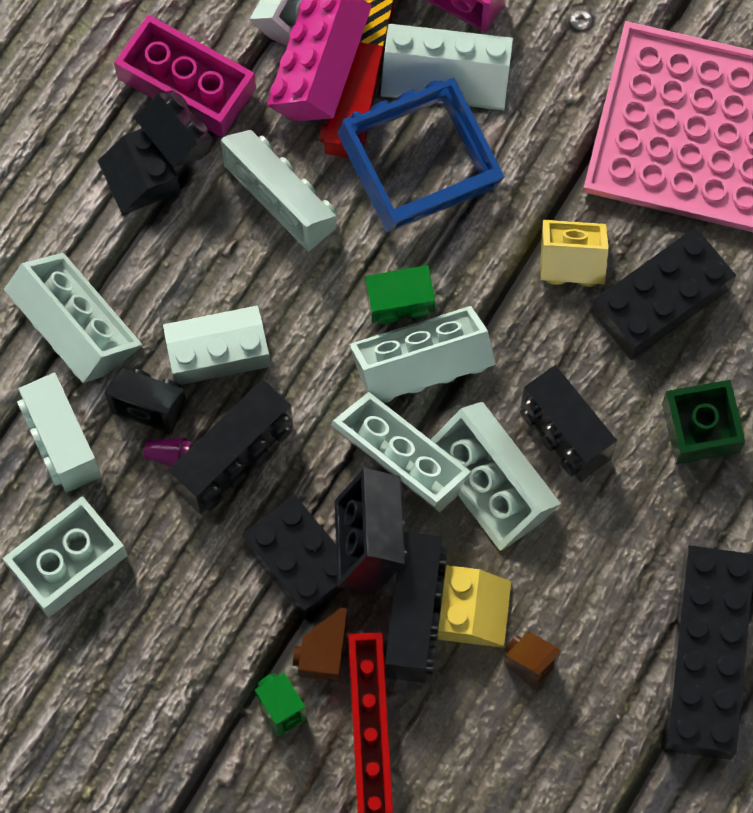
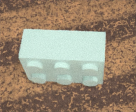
[17,372,102,493]
[3,496,128,618]

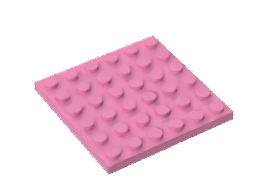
[583,21,753,232]

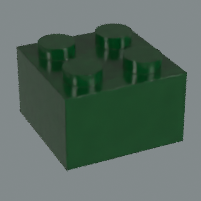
[662,380,746,464]

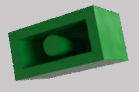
[365,265,435,324]
[255,672,307,738]

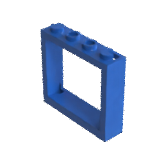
[337,78,505,233]

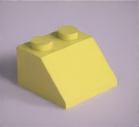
[540,220,608,287]
[437,565,511,648]

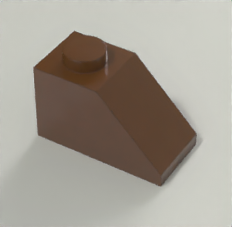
[293,608,348,682]
[504,631,561,689]

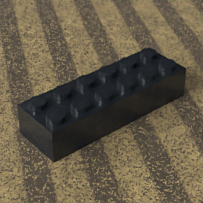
[663,545,753,760]

